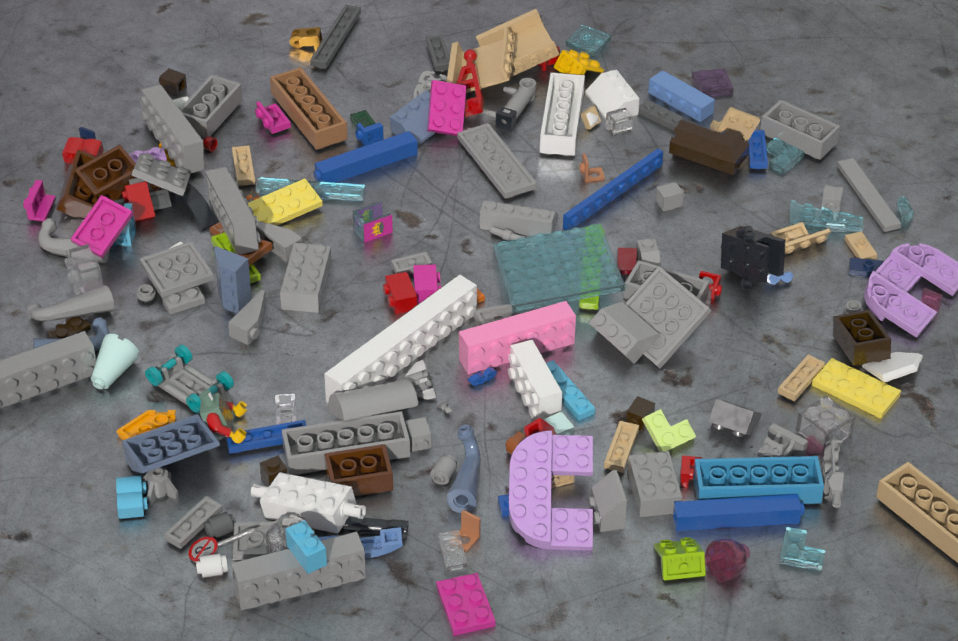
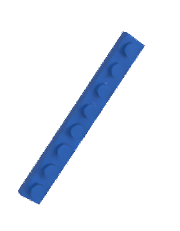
[563,149,663,231]

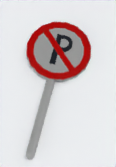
[188,528,256,563]

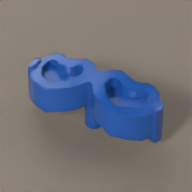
[467,367,497,386]

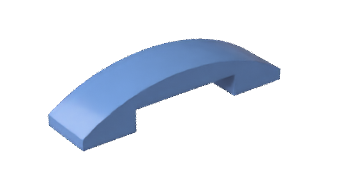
[318,527,403,559]

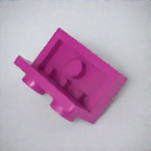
[255,101,291,134]
[23,180,56,221]

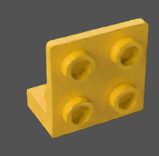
[554,49,604,75]

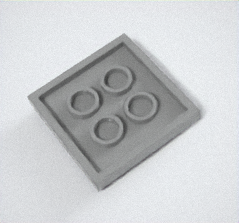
[132,153,190,196]
[139,241,214,298]

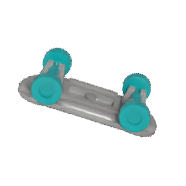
[145,344,234,414]

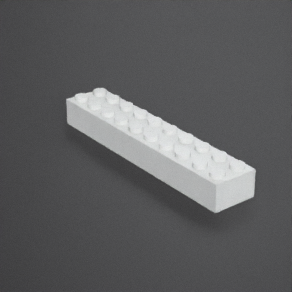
[324,275,477,403]

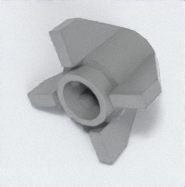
[404,360,437,399]
[142,467,179,506]

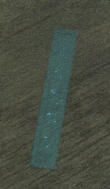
[256,177,365,201]

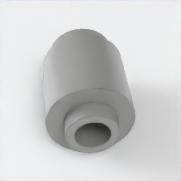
[430,454,457,484]

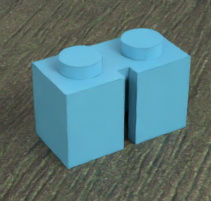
[285,520,327,574]

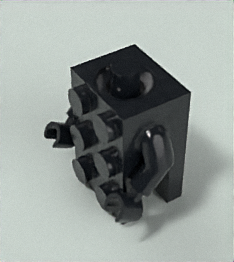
[720,226,786,290]

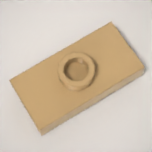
[844,231,878,260]

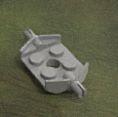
[822,435,844,508]

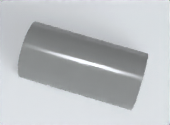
[328,380,418,421]

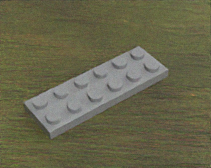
[457,123,537,199]

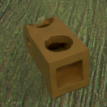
[290,27,323,50]

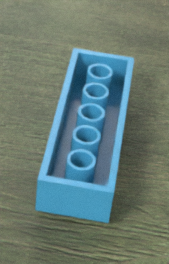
[693,456,824,504]

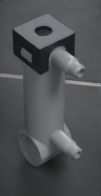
[485,78,536,131]

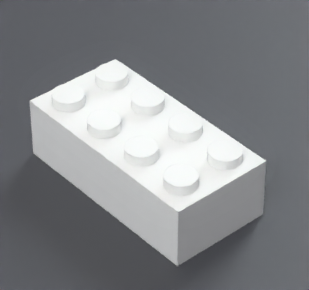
[508,340,562,420]

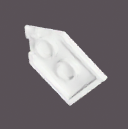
[862,352,923,383]

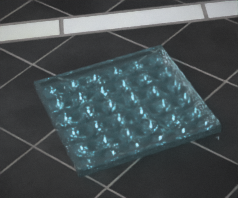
[493,224,625,312]

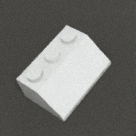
[585,70,639,123]

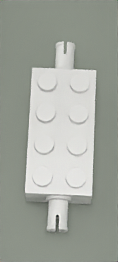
[251,472,366,534]

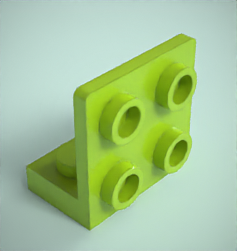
[654,537,706,580]

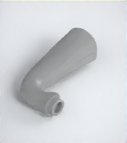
[38,219,110,263]
[28,285,114,321]

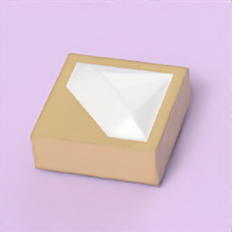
[580,106,601,129]

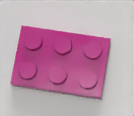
[427,80,466,136]
[70,195,134,259]
[436,573,496,636]

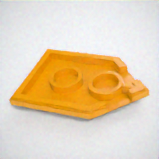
[116,410,176,440]

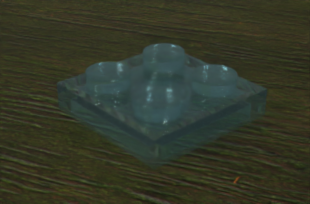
[566,25,611,57]

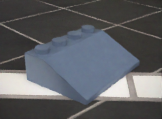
[121,414,220,473]

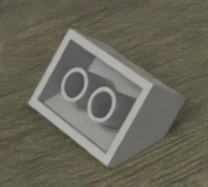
[589,302,660,364]

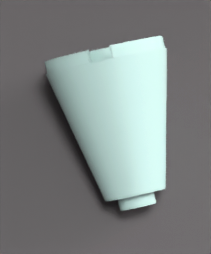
[91,334,139,390]

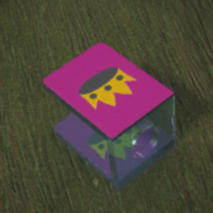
[353,201,393,243]

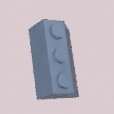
[390,90,435,146]
[214,246,252,313]

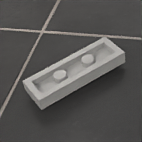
[164,496,223,549]

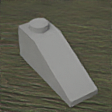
[256,221,303,262]
[228,290,266,345]

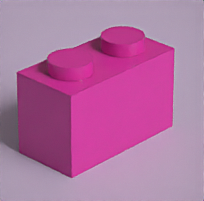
[413,264,441,304]

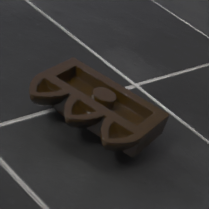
[46,316,91,339]

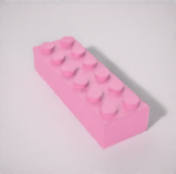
[459,301,576,375]

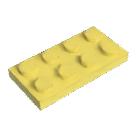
[248,179,323,226]
[812,358,901,419]

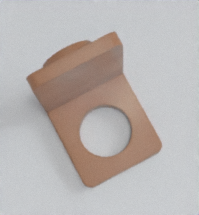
[579,153,605,182]
[450,510,481,552]

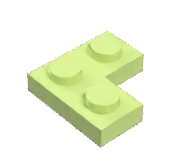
[642,409,696,452]

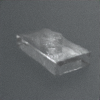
[438,530,467,572]

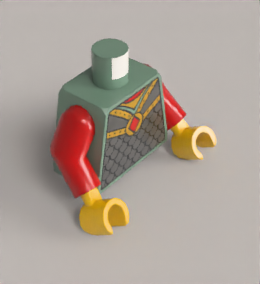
[199,390,247,443]

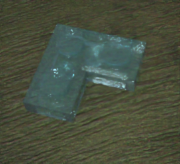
[766,137,804,174]
[779,527,825,571]

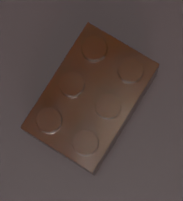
[324,444,393,497]

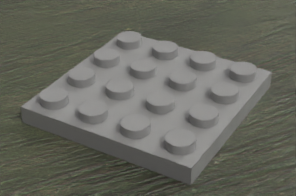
[625,266,712,368]

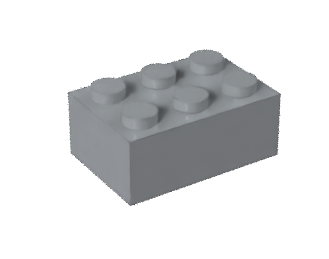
[627,451,682,518]

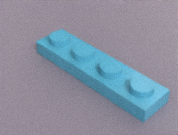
[546,360,595,421]

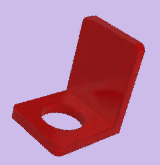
[699,271,722,304]

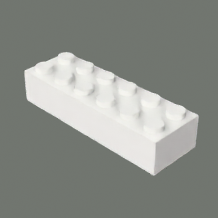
[540,73,585,156]

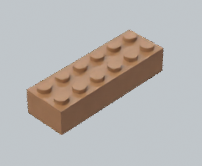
[270,67,348,150]

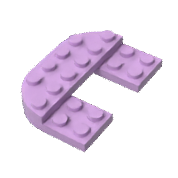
[864,243,958,338]
[509,431,593,551]

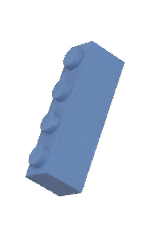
[648,70,715,122]

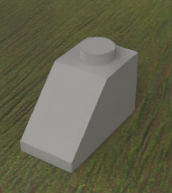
[636,239,661,267]

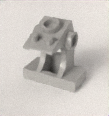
[757,423,808,457]

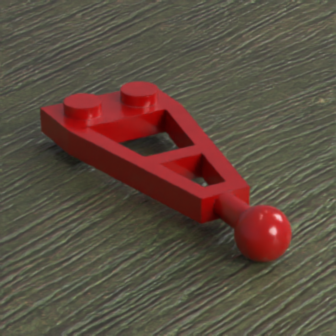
[456,49,484,118]

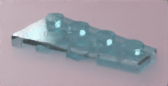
[789,199,863,234]

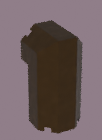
[669,120,749,175]

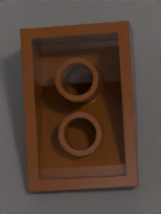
[75,144,137,197]

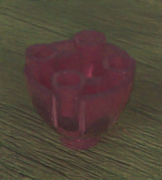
[705,539,750,583]

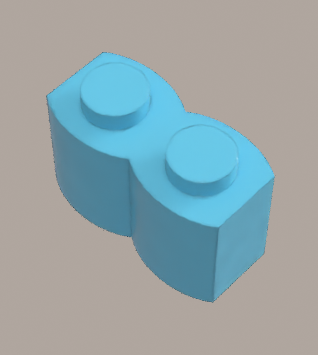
[116,476,148,519]

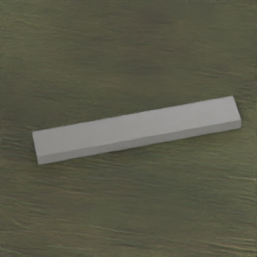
[837,158,901,232]

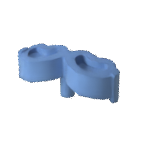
[766,272,793,285]

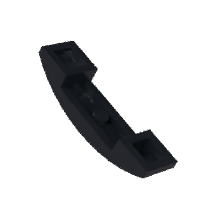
[170,183,218,231]

